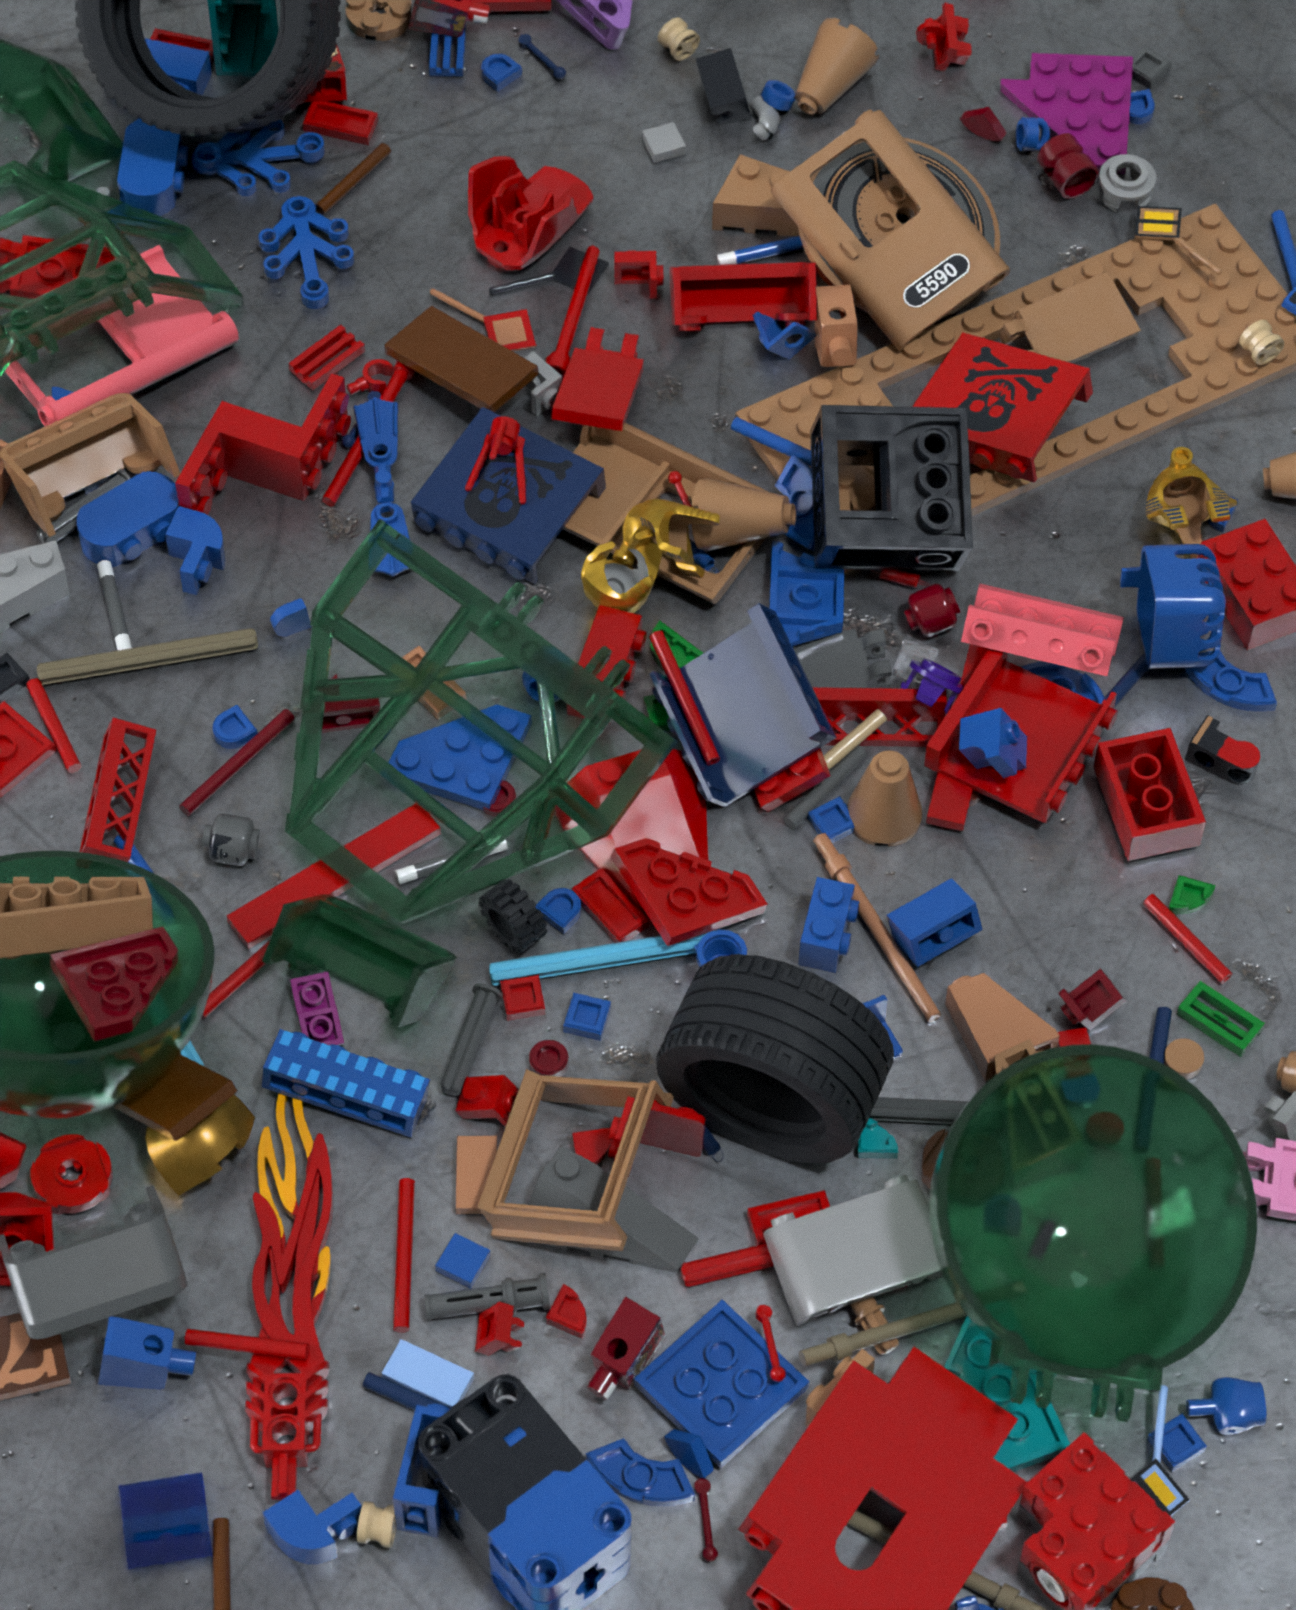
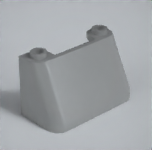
[763,1175,958,1326]

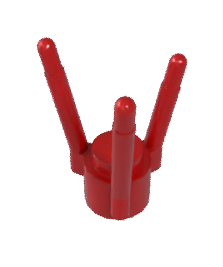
[465,416,526,505]

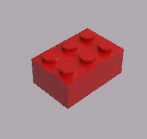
[1197,518,1296,651]
[1093,728,1206,861]

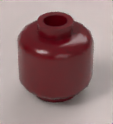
[904,583,961,638]

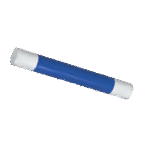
[716,236,804,265]

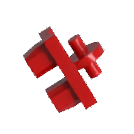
[916,2,972,72]

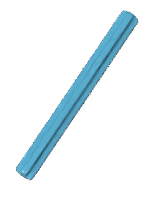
[489,930,715,986]

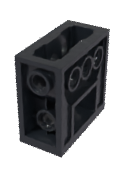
[810,405,973,571]

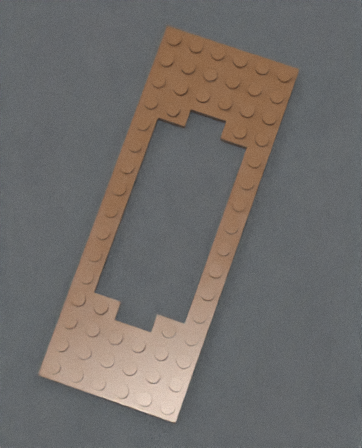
[735,204,1296,574]

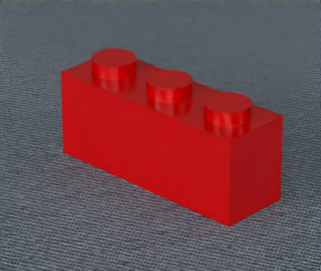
[567,605,647,725]

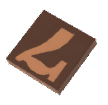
[0,1313,71,1401]

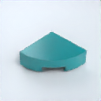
[858,1118,899,1159]

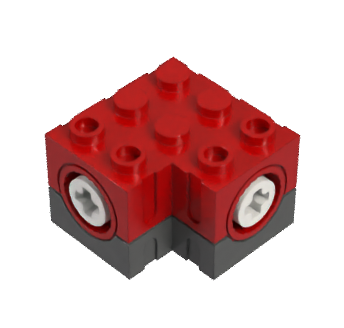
[1016,1432,1176,1610]

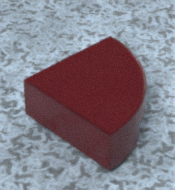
[960,107,1007,141]

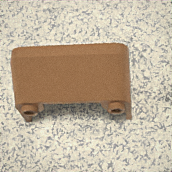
[0,393,180,537]

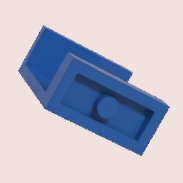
[393,1404,450,1538]

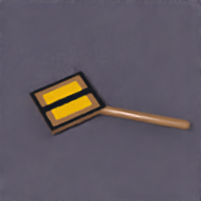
[1135,206,1222,275]

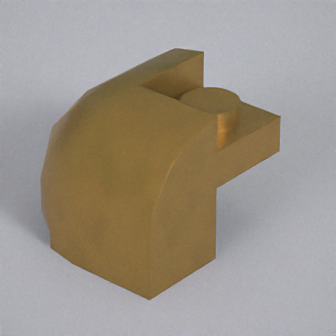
[145,1095,256,1196]

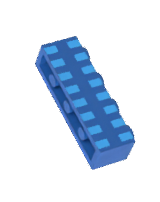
[262,1029,430,1138]

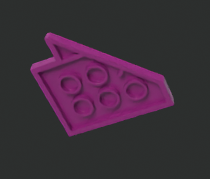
[1001,53,1133,174]

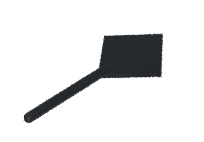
[489,247,609,295]

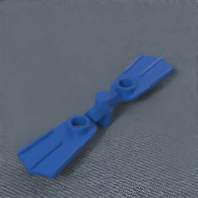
[353,397,416,576]

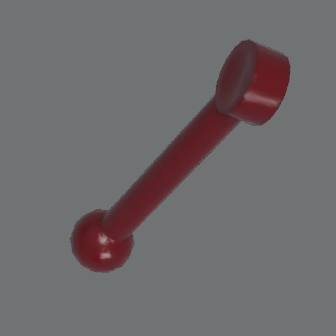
[694,1478,718,1562]

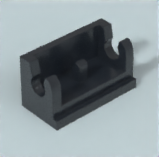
[696,48,752,125]

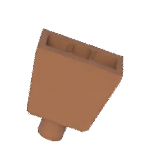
[815,285,857,367]

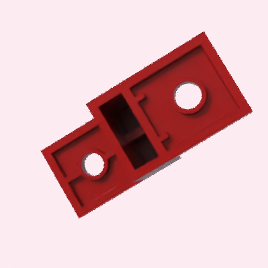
[175,373,351,515]

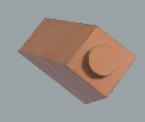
[945,973,1060,1081]

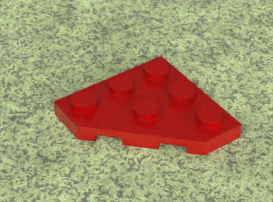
[610,838,768,946]

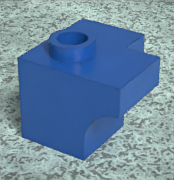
[959,708,1027,778]

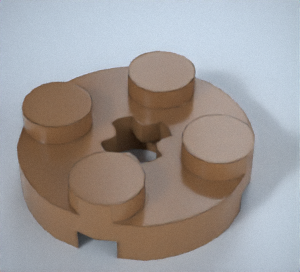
[346,0,412,41]

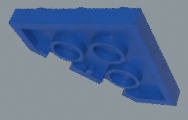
[384,704,532,810]

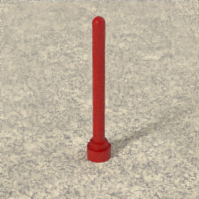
[545,245,600,380]

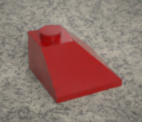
[0,1192,55,1286]

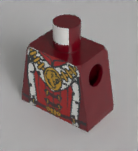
[586,1296,667,1400]

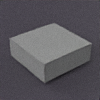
[642,122,686,163]

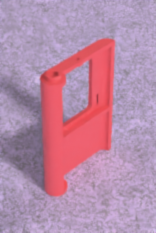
[0,245,239,426]

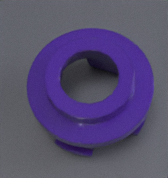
[900,658,964,714]

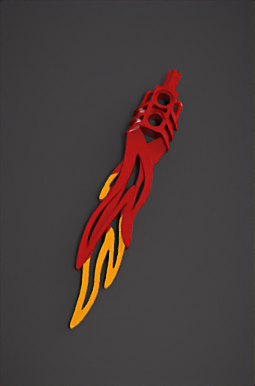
[245,1093,333,1501]

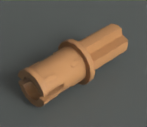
[850,1297,899,1355]

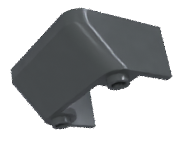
[0,1185,188,1339]

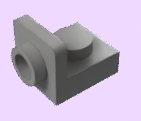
[524,351,562,416]

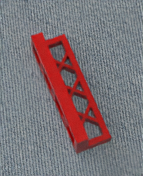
[812,687,947,747]
[77,717,156,867]

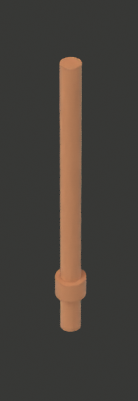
[813,833,941,1023]

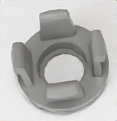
[1099,154,1156,212]

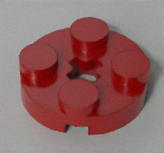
[30,1134,113,1215]

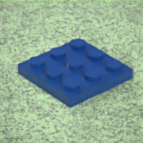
[634,1299,810,1469]

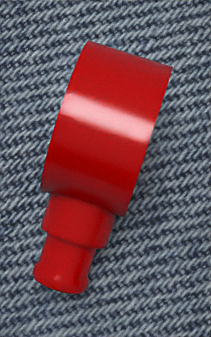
[347,359,393,395]

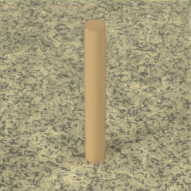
[804,709,887,792]

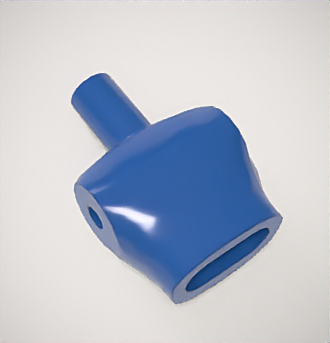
[1186,1377,1267,1435]

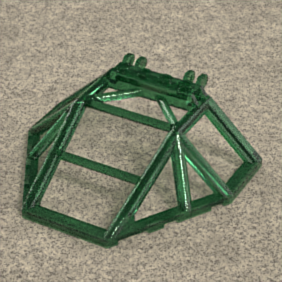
[0,160,244,377]
[285,519,678,923]

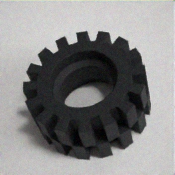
[478,879,547,953]

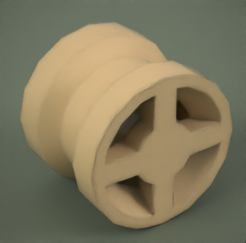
[658,17,700,61]
[1239,320,1285,365]
[357,1501,396,1548]

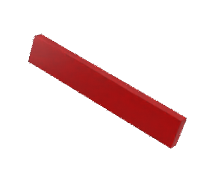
[926,644,989,831]
[226,801,441,950]

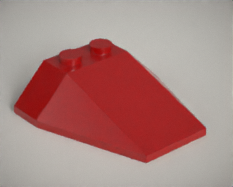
[550,744,708,912]

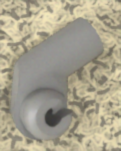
[750,95,780,140]

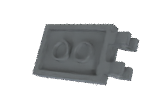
[792,629,892,688]

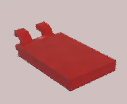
[0,235,127,302]
[552,327,644,431]

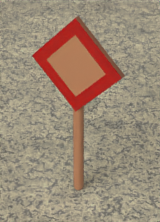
[430,288,536,352]

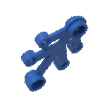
[191,120,325,196]
[259,196,354,309]

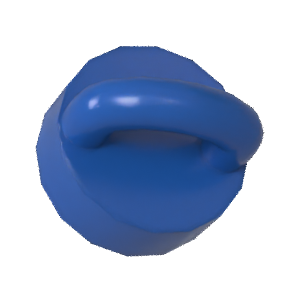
[1015,117,1050,151]

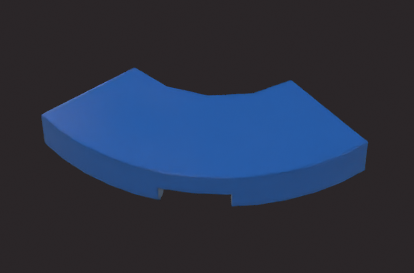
[775,455,814,551]
[1185,651,1277,712]
[586,1438,695,1507]

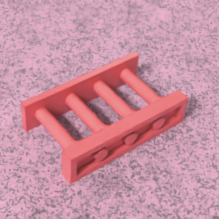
[961,584,1124,676]

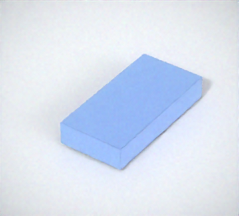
[381,1339,474,1408]

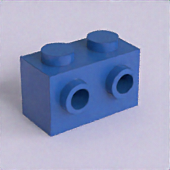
[798,877,860,973]
[887,878,983,967]

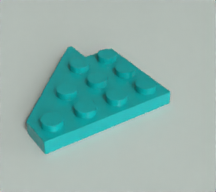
[944,1302,1070,1472]

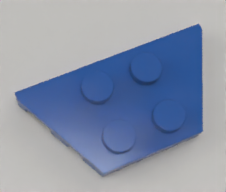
[769,541,844,646]

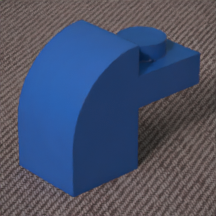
[165,506,226,595]
[263,1490,362,1565]

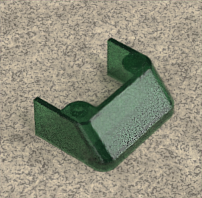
[0,38,123,182]
[262,894,457,1028]

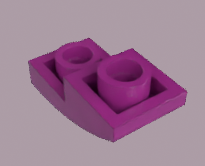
[290,972,344,1046]

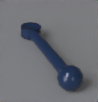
[518,34,566,80]
[342,391,381,448]

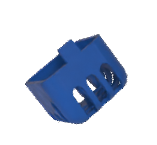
[1120,544,1226,669]

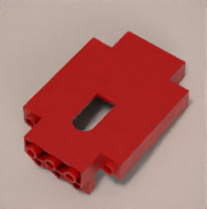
[738,1346,1027,1610]

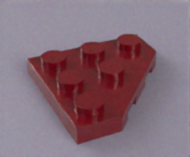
[50,926,178,1041]

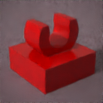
[475,1301,525,1356]

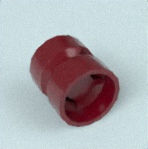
[1037,133,1100,199]

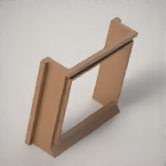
[477,1069,674,1251]

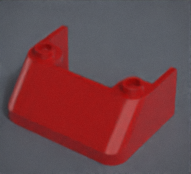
[669,262,817,331]

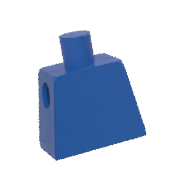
[98,1316,196,1390]

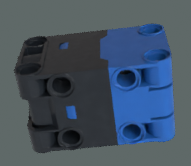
[418,1374,632,1610]

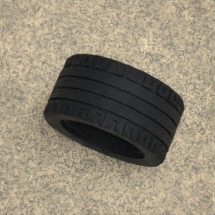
[656,954,894,1164]

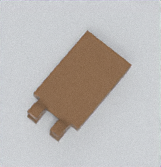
[997,271,1141,364]

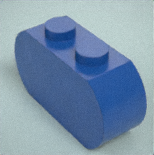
[117,119,188,218]
[77,471,179,567]

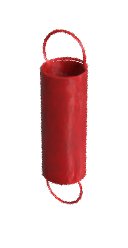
[871,570,929,589]

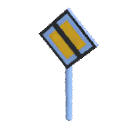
[1130,1385,1190,1516]

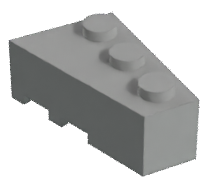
[0,540,70,634]

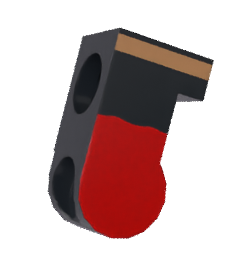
[1185,715,1261,785]

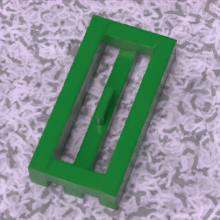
[1176,981,1265,1057]

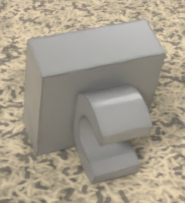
[1264,1091,1296,1141]

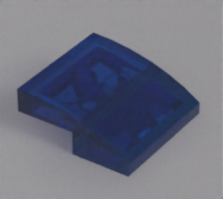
[118,1472,213,1570]

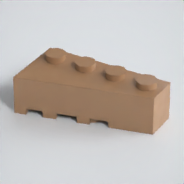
[0,877,153,959]

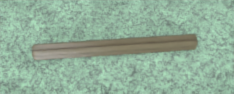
[37,628,258,685]

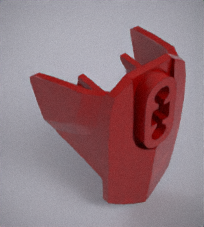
[468,156,594,270]

